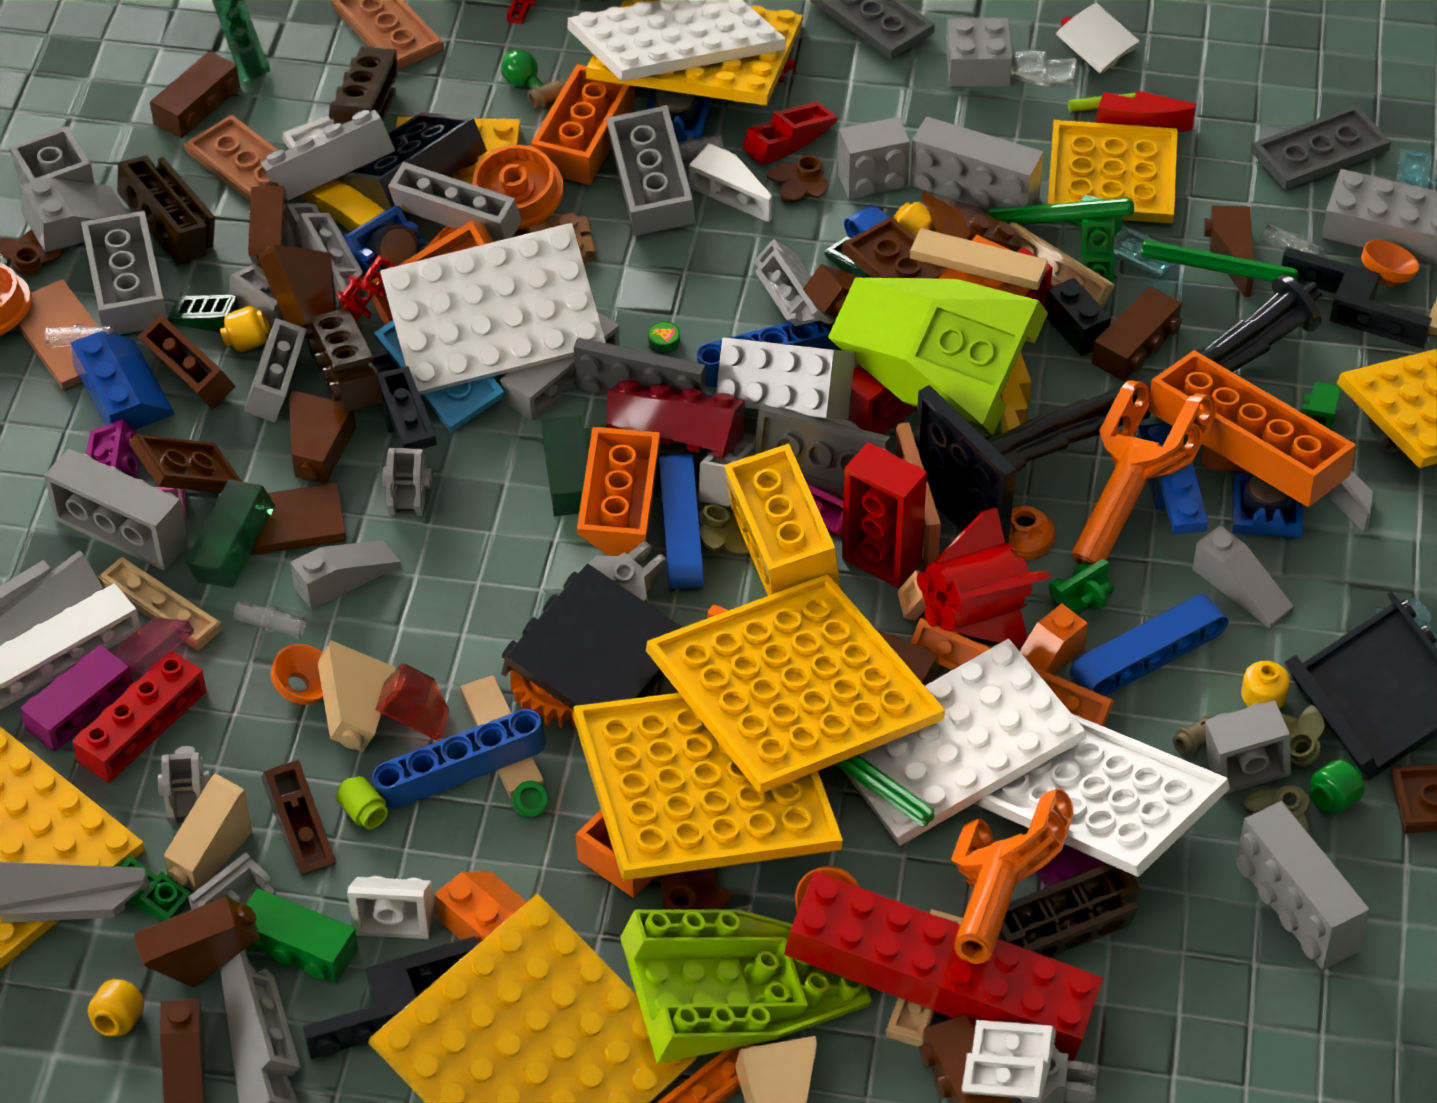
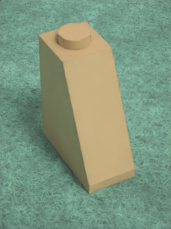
[318,640,396,752]
[163,773,253,892]
[735,1036,817,1103]

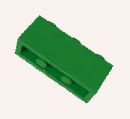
[246,888,358,983]

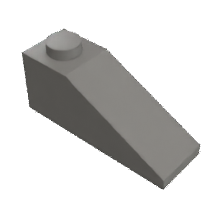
[698,433,756,508]
[1193,525,1294,629]
[290,540,401,611]

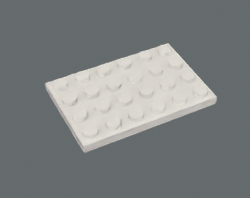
[567,0,786,81]
[380,223,606,395]
[844,638,1086,846]
[974,713,1229,877]

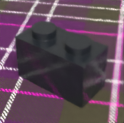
[1046,278,1111,357]

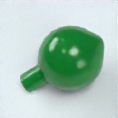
[501,50,544,88]

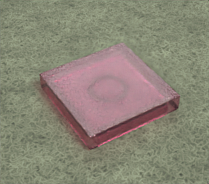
[111,617,195,673]

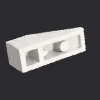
[689,143,772,222]

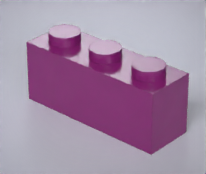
[20,645,133,752]

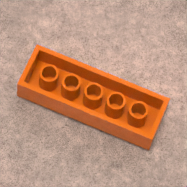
[1147,350,1356,508]

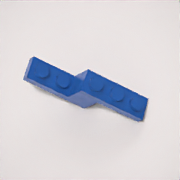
[1137,423,1208,534]

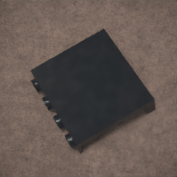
[501,563,683,709]
[1284,591,1437,781]

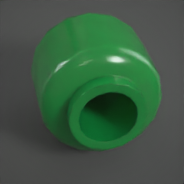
[1309,760,1364,814]

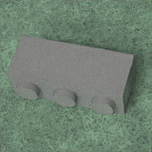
[244,318,307,423]

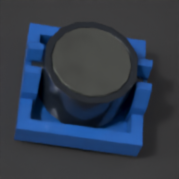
[645,88,712,146]
[344,206,425,281]
[1232,473,1303,538]

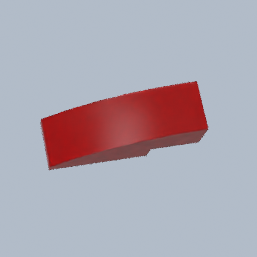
[1096,91,1197,133]
[742,102,838,165]

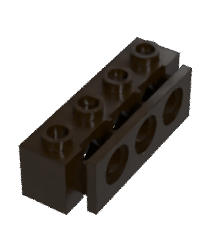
[329,46,398,125]
[117,155,215,264]
[308,308,383,413]
[997,863,1141,958]

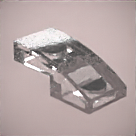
[1011,51,1079,88]

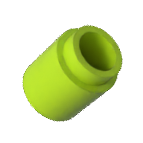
[336,776,388,830]

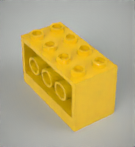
[724,444,841,596]

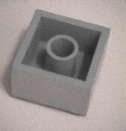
[946,18,1012,87]
[837,117,910,200]
[9,126,95,185]
[1205,700,1291,795]

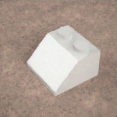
[347,876,434,939]

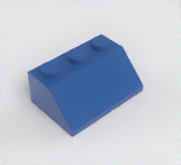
[70,331,174,430]

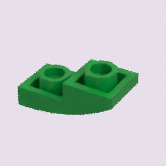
[1081,218,1115,283]
[120,856,191,921]

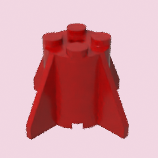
[917,508,1050,648]

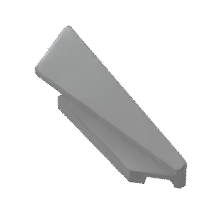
[287,203,363,310]
[0,551,104,645]
[0,862,149,923]

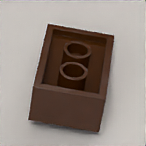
[921,191,1021,252]

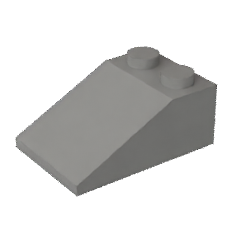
[21,177,128,252]

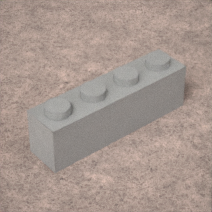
[261,110,395,201]
[388,162,522,242]
[501,312,620,421]

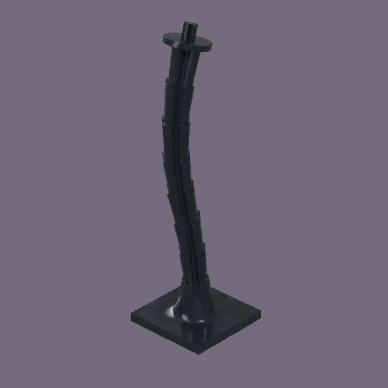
[915,274,1322,544]

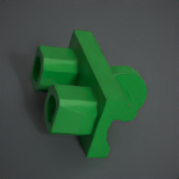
[1048,559,1114,614]

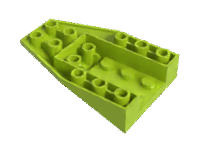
[828,278,1048,435]
[620,910,872,1064]

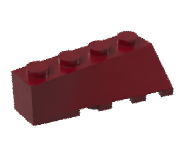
[606,380,745,459]

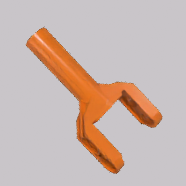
[1070,380,1217,565]
[951,788,1074,964]

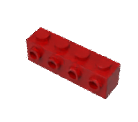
[72,650,207,783]

